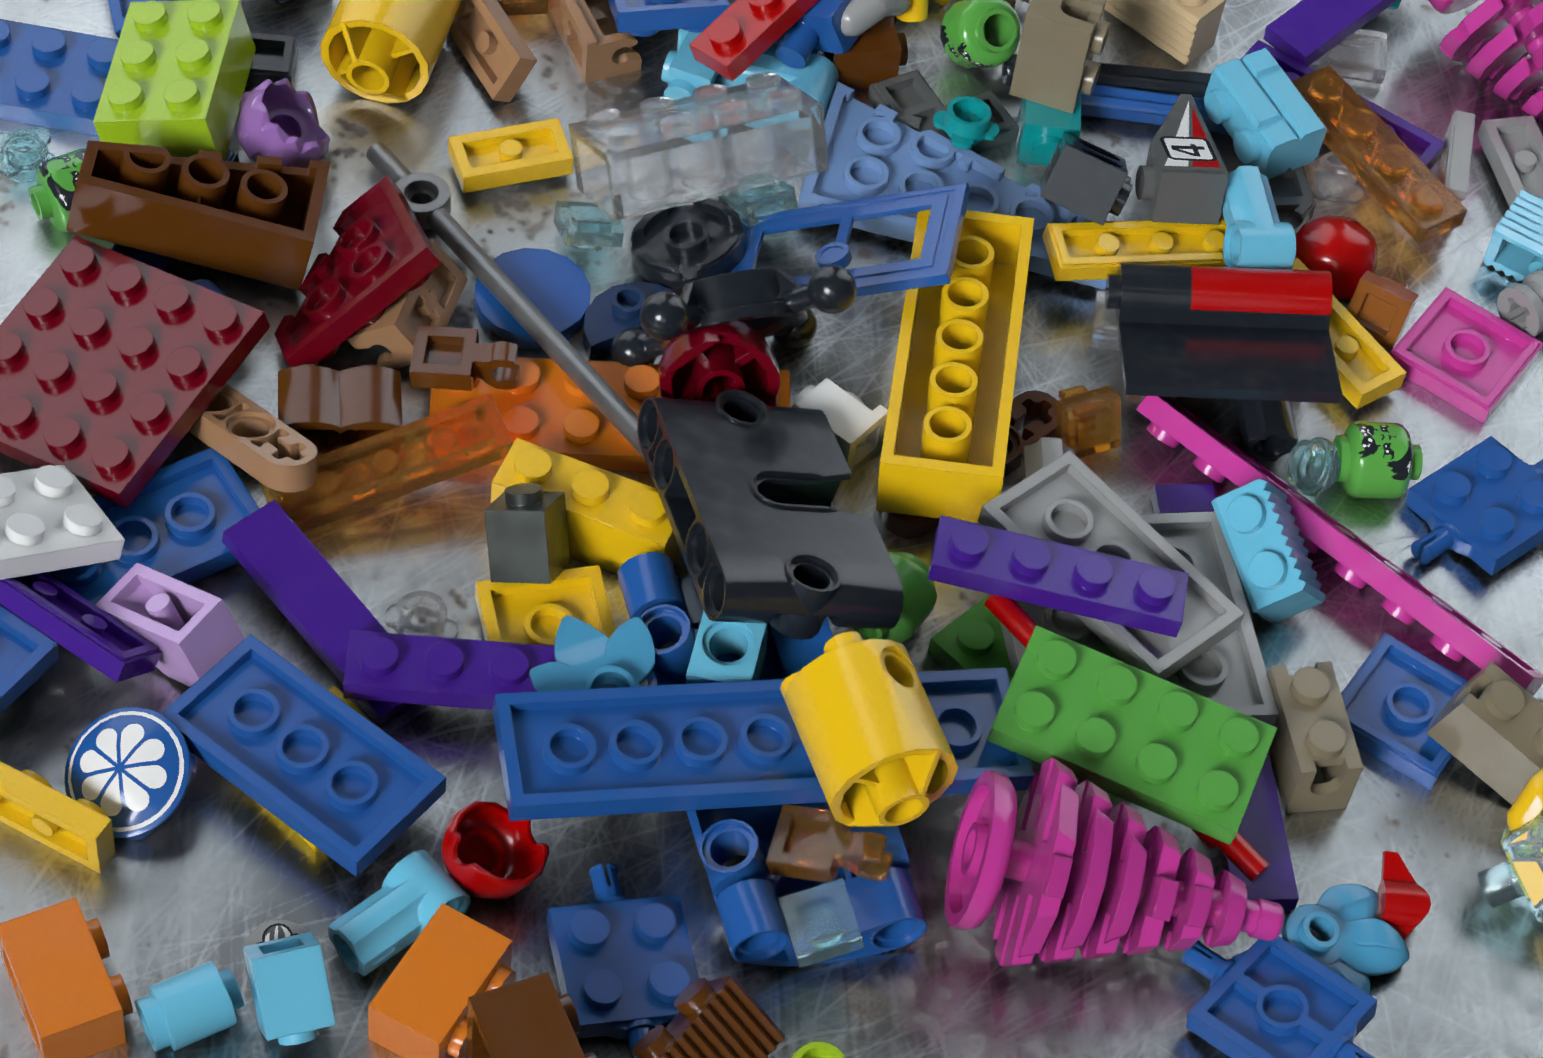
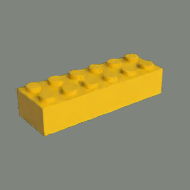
[875,209,1034,524]

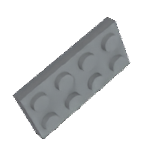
[978,450,1244,680]

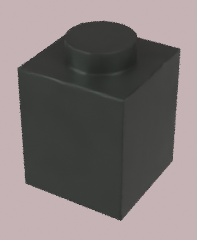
[484,483,571,584]

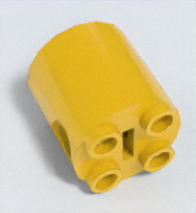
[320,0,461,104]
[780,631,958,827]

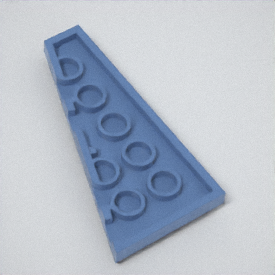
[797,82,1108,290]

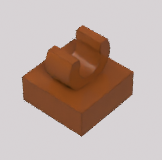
[1347,270,1419,350]

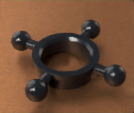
[610,265,857,367]

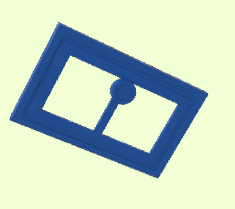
[731,183,970,297]

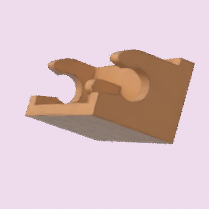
[545,0,642,84]
[347,239,468,369]

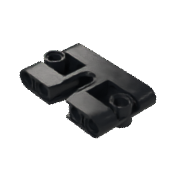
[637,389,904,640]

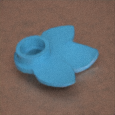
[529,615,655,692]
[1282,884,1410,995]

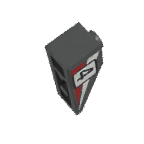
[1135,94,1229,225]

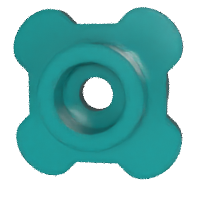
[933,96,999,150]

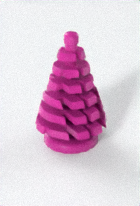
[1428,0,1543,122]
[945,758,1285,967]

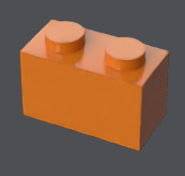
[0,897,133,1058]
[368,903,516,1058]

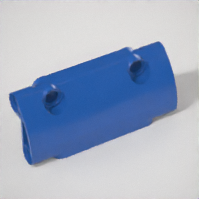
[618,552,927,966]

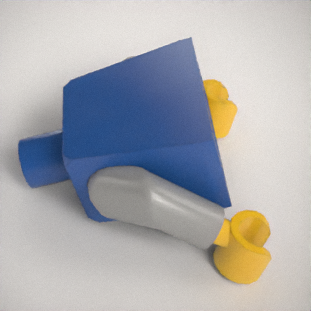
[775,0,928,69]

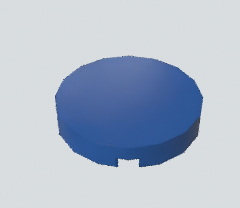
[474,248,591,350]

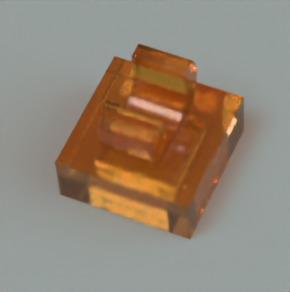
[1057,385,1121,459]

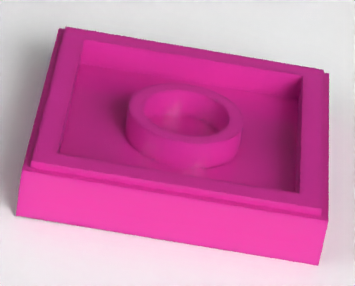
[1389,287,1543,424]

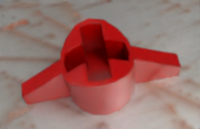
[1375,851,1431,940]

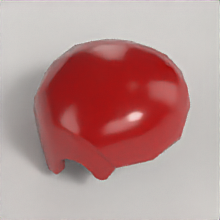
[1295,215,1378,300]
[442,801,550,900]

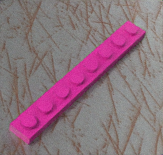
[1136,396,1543,696]

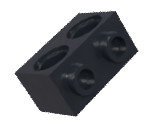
[1040,131,1133,226]

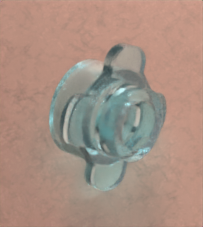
[0,127,55,183]

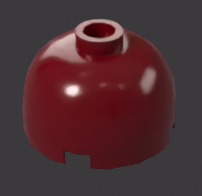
[658,321,781,406]

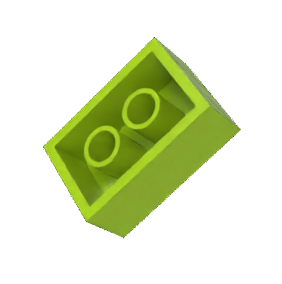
[93,0,256,161]

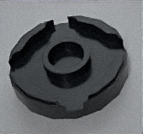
[631,198,747,288]

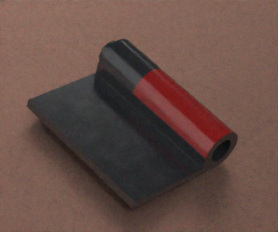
[1105,263,1342,403]

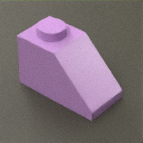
[96,563,245,687]

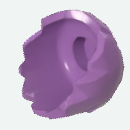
[236,78,330,168]

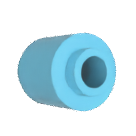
[134,961,244,1052]

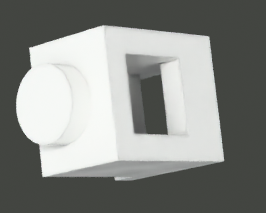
[792,378,888,481]

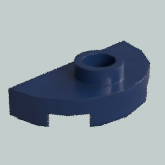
[582,282,670,360]

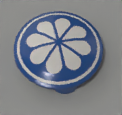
[64,707,197,840]

